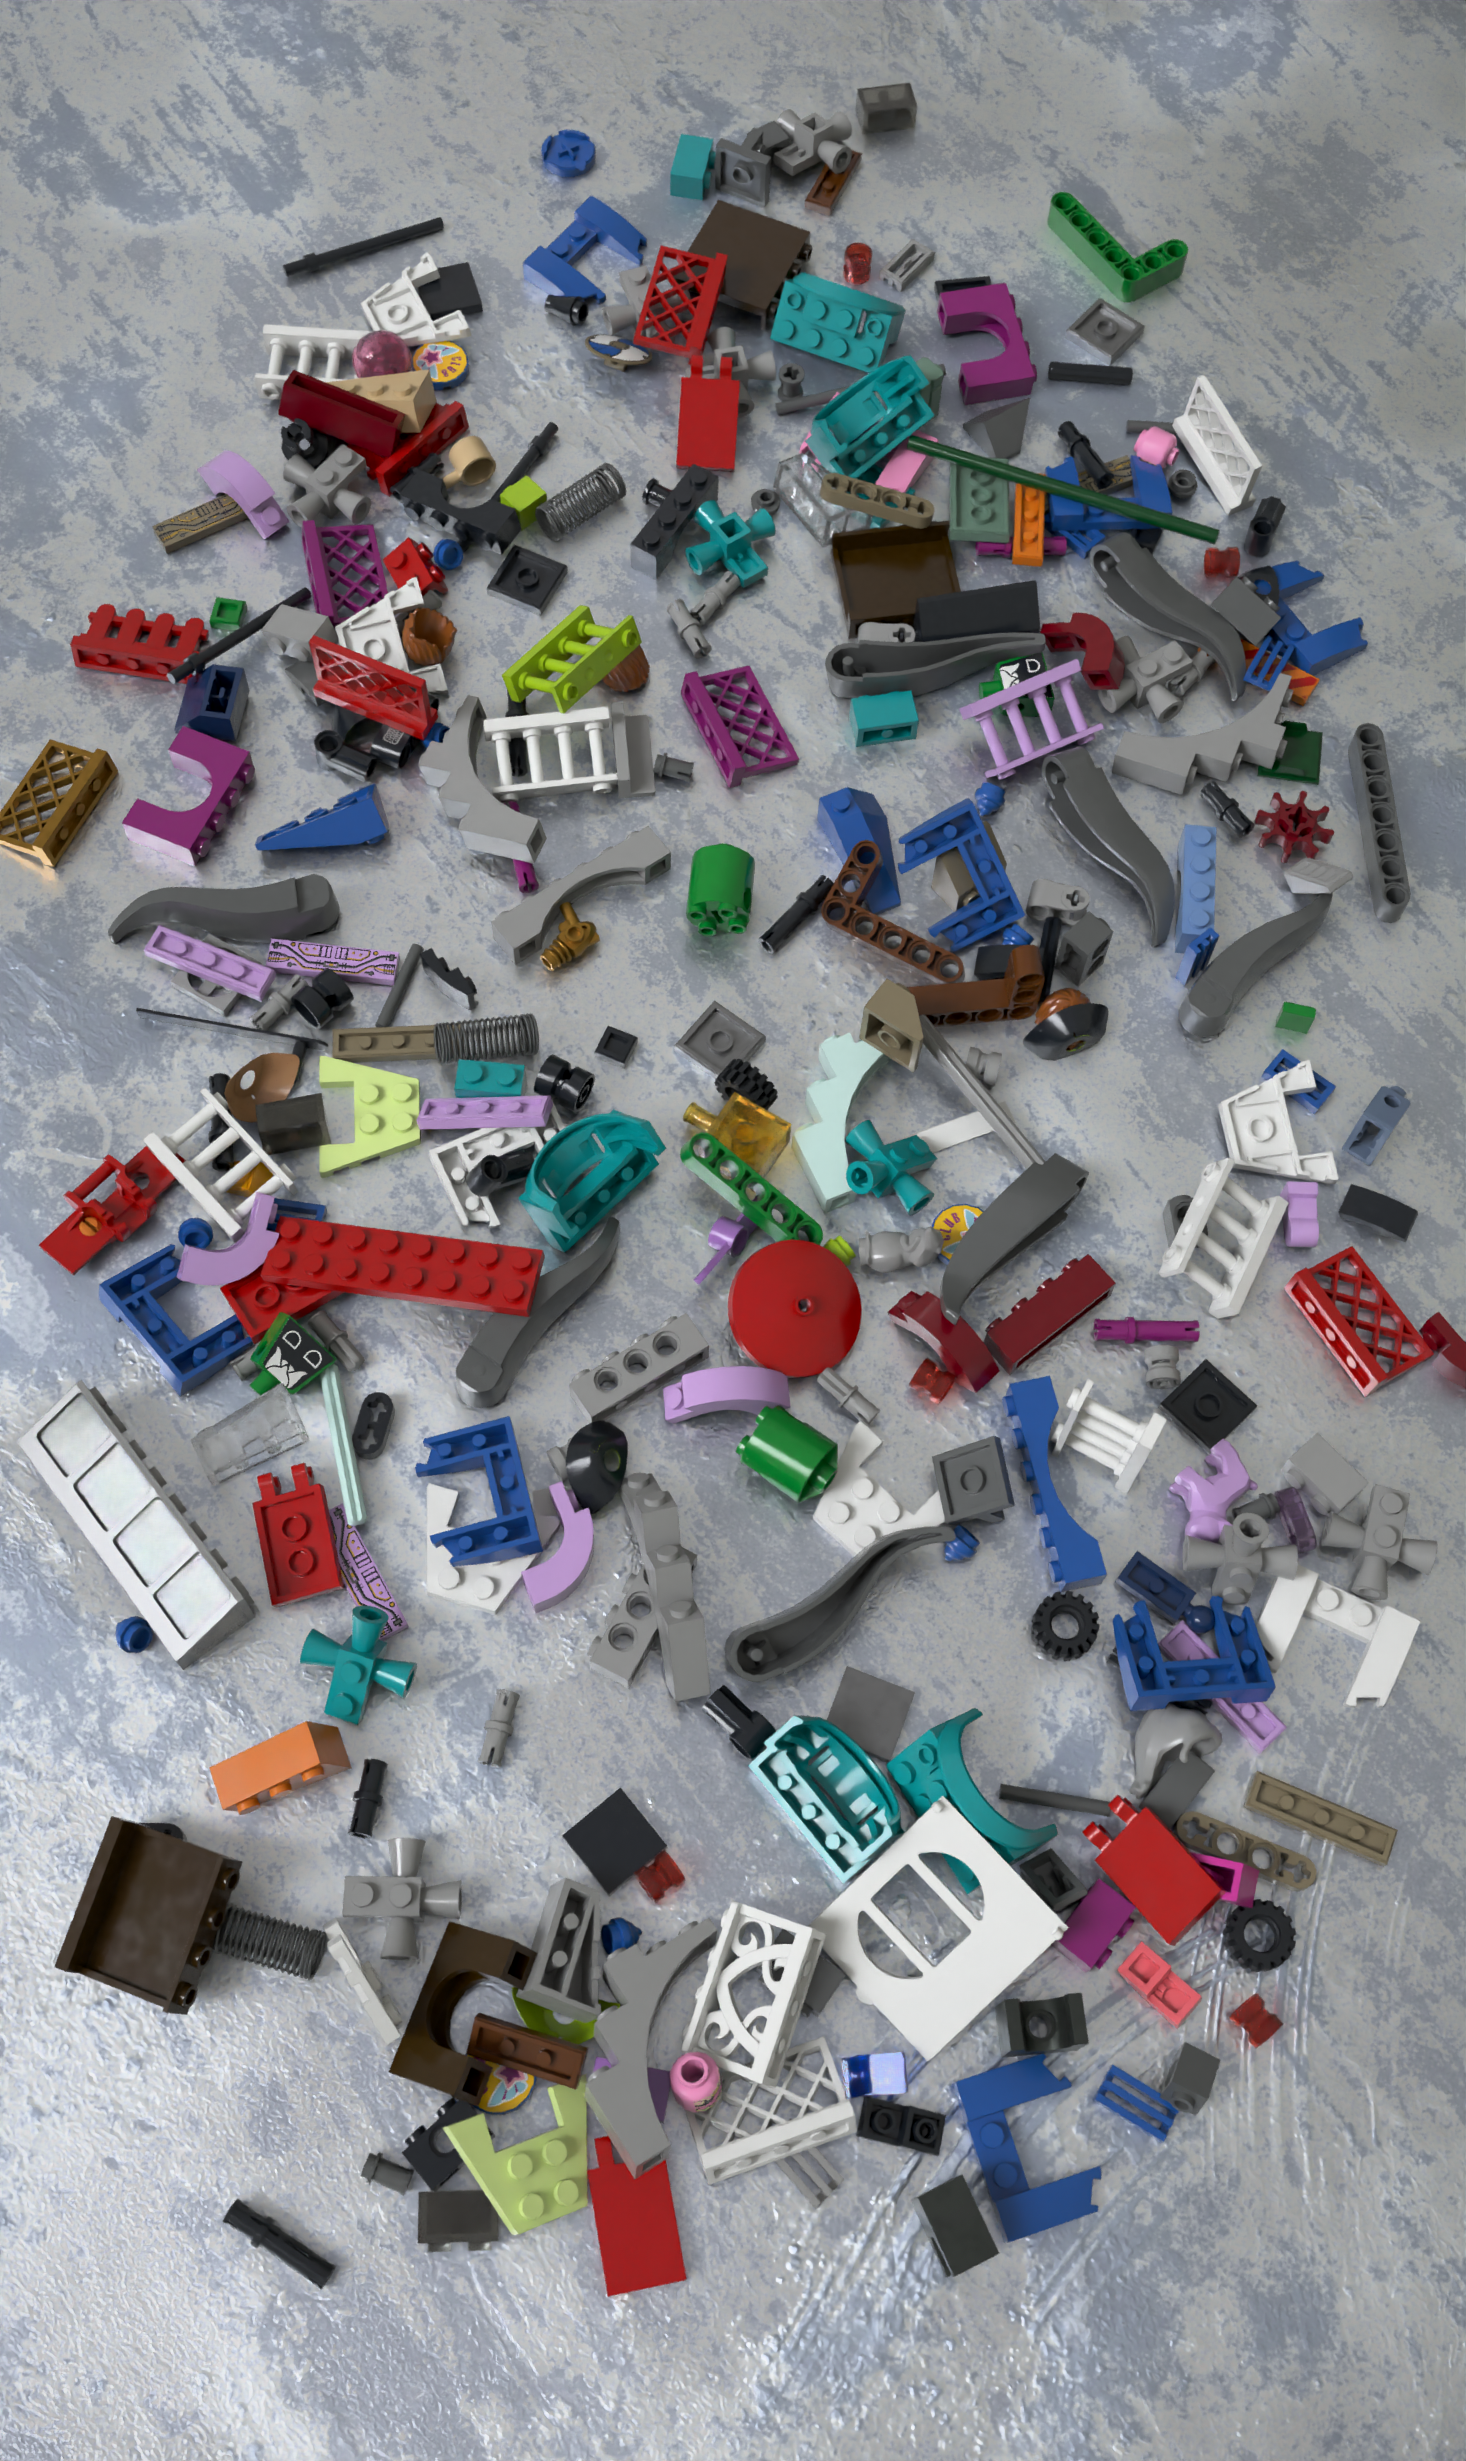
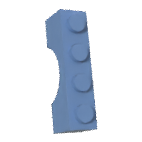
[1175,824,1216,953]

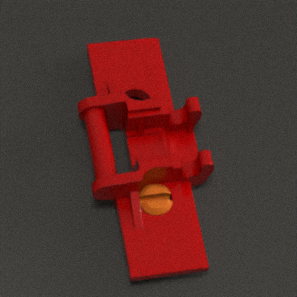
[38,1146,186,1276]

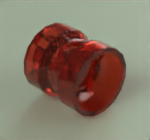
[843,243,872,285]
[1204,547,1240,578]
[909,1358,957,1405]
[634,1850,686,1904]
[1229,1992,1284,2049]

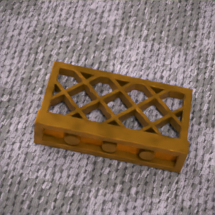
[0,739,118,867]

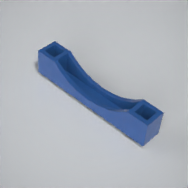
[1002,1376,1107,1592]

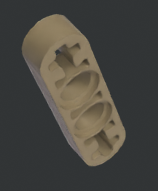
[820,473,935,529]
[1173,1811,1317,1892]

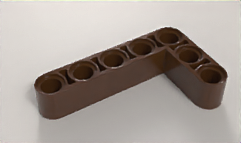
[821,840,965,984]
[907,945,1045,1027]

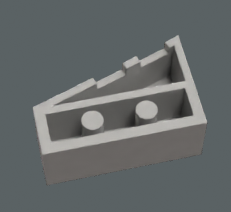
[516,1878,601,2023]

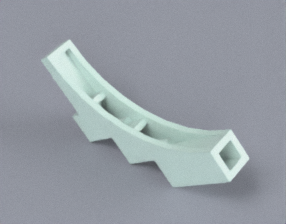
[792,1033,892,1213]

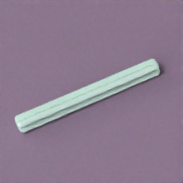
[319,1364,367,1526]

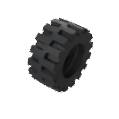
[1223,1899,1296,1972]

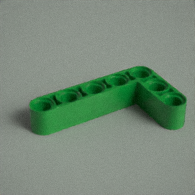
[1047,192,1188,302]
[680,1132,823,1245]

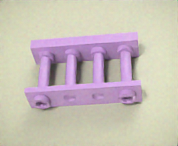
[959,659,1104,780]

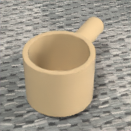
[442,436,496,489]

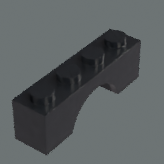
[630,464,719,580]
[399,469,522,555]

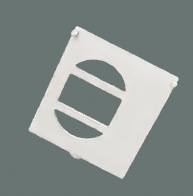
[808,1796,1068,2062]

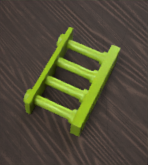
[502,605,642,714]

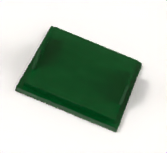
[1257,720,1323,785]

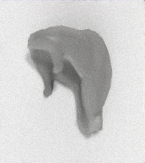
[1129,1703,1222,1800]

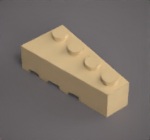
[326,369,437,433]

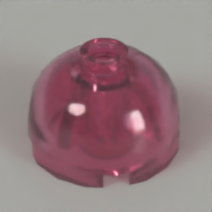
[352,329,412,378]

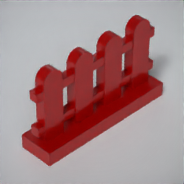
[346,401,469,497]
[70,604,209,684]

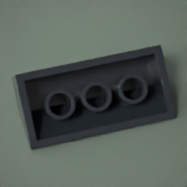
[913,580,1040,642]

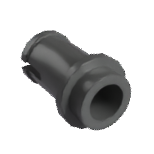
[653,753,694,782]
[1232,1493,1280,1520]
[361,2152,414,2196]

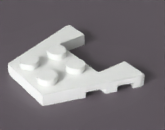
[361,252,472,351]
[335,577,448,694]
[1218,1060,1339,1184]
[813,1421,945,1557]
[426,1483,561,1615]
[323,1918,402,2045]

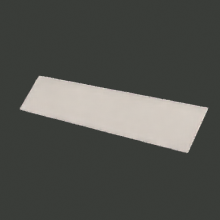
[889,1101,1016,1153]

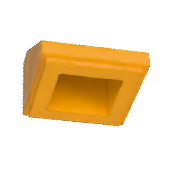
[226,1161,273,1198]

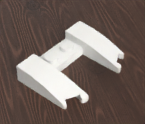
[429,1101,586,1228]
[1255,1564,1420,1708]

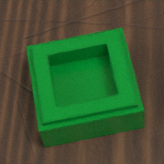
[209,597,247,631]
[1275,1002,1316,1034]

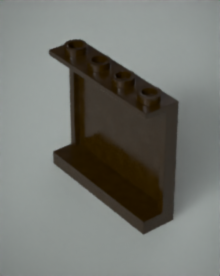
[672,200,813,331]
[830,521,961,639]
[54,1816,242,2015]

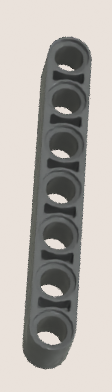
[1348,723,1411,923]

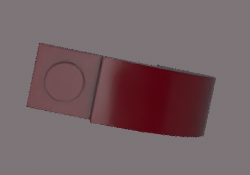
[1040,613,1125,690]
[887,1291,1000,1393]
[1419,1312,1466,1388]

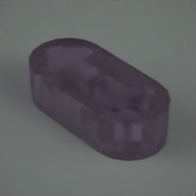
[1274,1486,1317,1554]

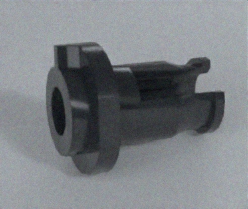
[281,418,329,468]

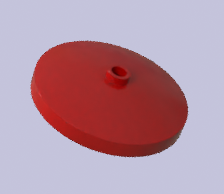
[728,1240,862,1378]

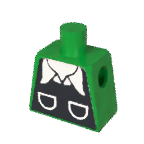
[979,652,1055,717]
[249,1312,336,1400]

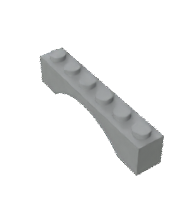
[491,826,671,965]

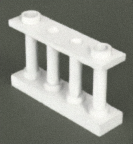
[254,324,382,400]
[483,706,618,804]
[142,1087,298,1243]
[1158,1158,1288,1319]
[1050,1379,1167,1494]

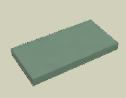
[949,458,1010,543]

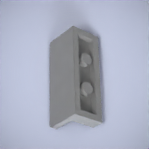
[611,702,655,798]

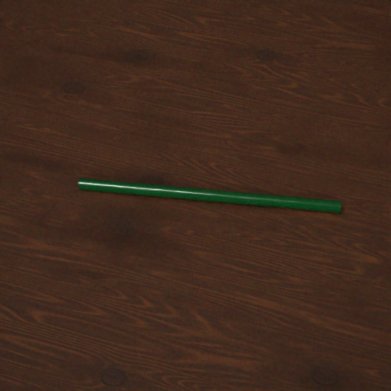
[907,435,1220,545]

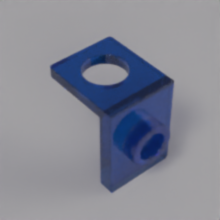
[842,2052,908,2099]

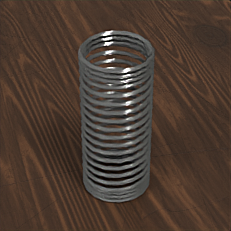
[535,463,626,541]
[434,1013,539,1066]
[211,1904,326,1981]

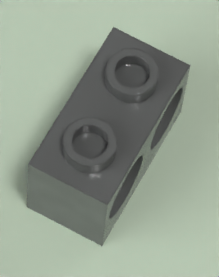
[1054,912,1114,987]

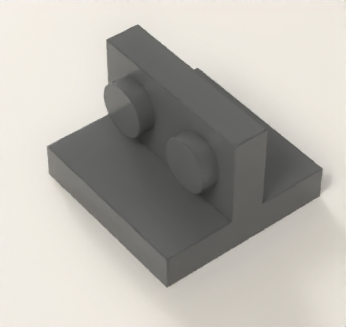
[715,127,771,208]
[932,1436,1015,1526]

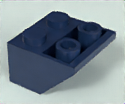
[174,664,249,741]

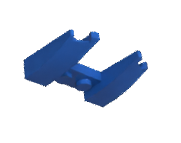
[523,195,647,304]
[1044,455,1173,531]
[1253,560,1368,676]
[898,798,1026,952]
[98,1244,253,1397]
[415,1416,543,1567]
[1113,1596,1276,1711]
[952,2053,1102,2243]

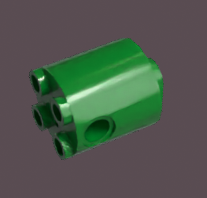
[686,844,755,936]
[735,1405,838,1503]

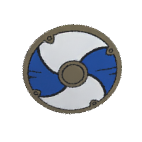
[585,334,652,372]

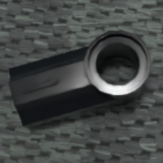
[1244,496,1286,557]
[314,730,378,782]
[466,1149,534,1197]
[702,1685,776,1760]

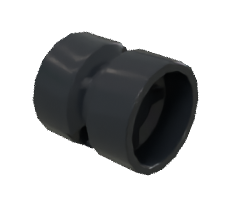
[291,968,354,1029]
[534,1054,595,1113]

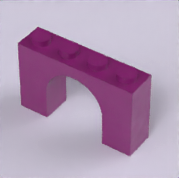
[937,283,1037,405]
[122,726,255,866]

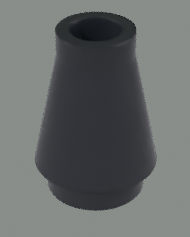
[544,295,589,326]

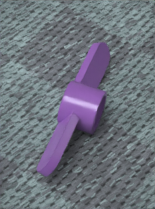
[693,1195,757,1285]

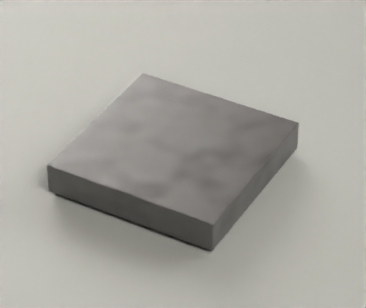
[1065,298,1145,366]
[674,1000,766,1079]
[827,1666,915,1763]

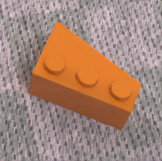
[210,1721,352,1815]

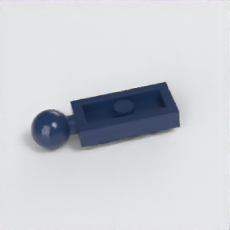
[1115,1551,1215,1634]

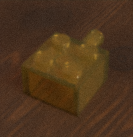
[683,1092,792,1192]

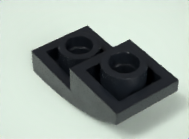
[974,945,1047,981]
[420,948,477,1010]
[1338,1184,1418,1242]
[856,2096,946,2156]

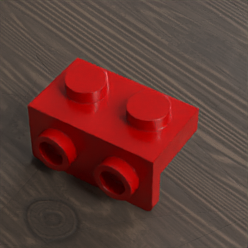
[382,537,449,597]

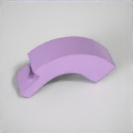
[197,451,290,539]
[177,1192,279,1285]
[663,1366,791,1424]
[521,1481,594,1613]

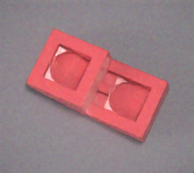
[1117,1941,1202,2029]

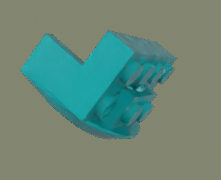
[770,272,906,373]
[805,355,935,479]
[518,1110,666,1253]
[885,1707,1058,1894]
[748,1715,905,1884]

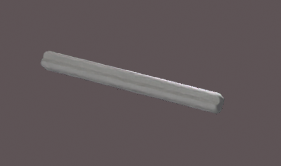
[919,1015,1046,1169]

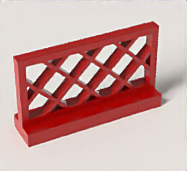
[633,245,728,365]
[309,635,438,740]
[1284,1246,1434,1397]

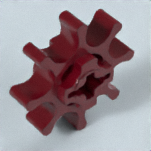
[1254,791,1334,863]

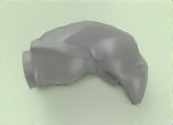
[859,1227,944,1273]

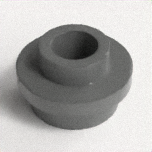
[1168,469,1197,498]
[751,489,780,517]

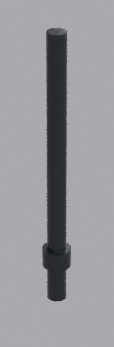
[283,217,444,277]
[457,422,558,553]
[167,587,312,684]

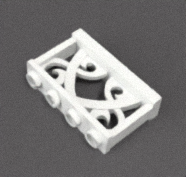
[681,1900,826,2088]

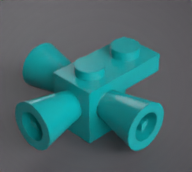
[685,500,776,588]
[845,1120,938,1216]
[300,1606,417,1725]

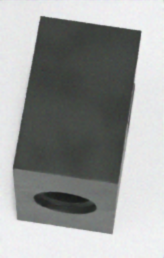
[995,1993,1089,2058]
[911,2174,1000,2277]

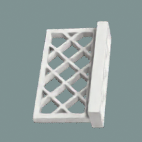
[1172,375,1262,516]
[685,2036,857,2185]

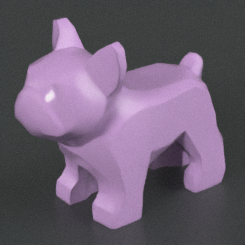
[1169,1439,1258,1544]

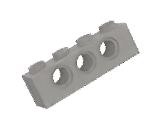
[569,1313,709,1424]
[587,1547,697,1689]

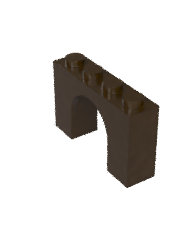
[389,1921,537,2107]

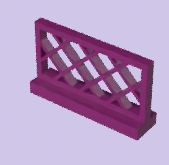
[301,520,388,629]
[680,665,799,788]

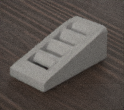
[1284,858,1354,894]

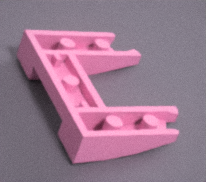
[800,392,938,493]

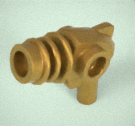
[540,902,600,971]

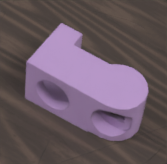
[1280,1181,1319,1247]

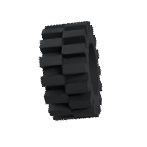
[714,1059,778,1119]
[1031,1591,1100,1661]

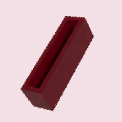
[278,370,405,458]
[983,1254,1116,1375]

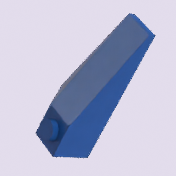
[255,783,389,851]
[817,787,901,915]

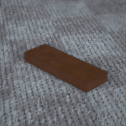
[804,150,862,216]
[466,2013,589,2089]

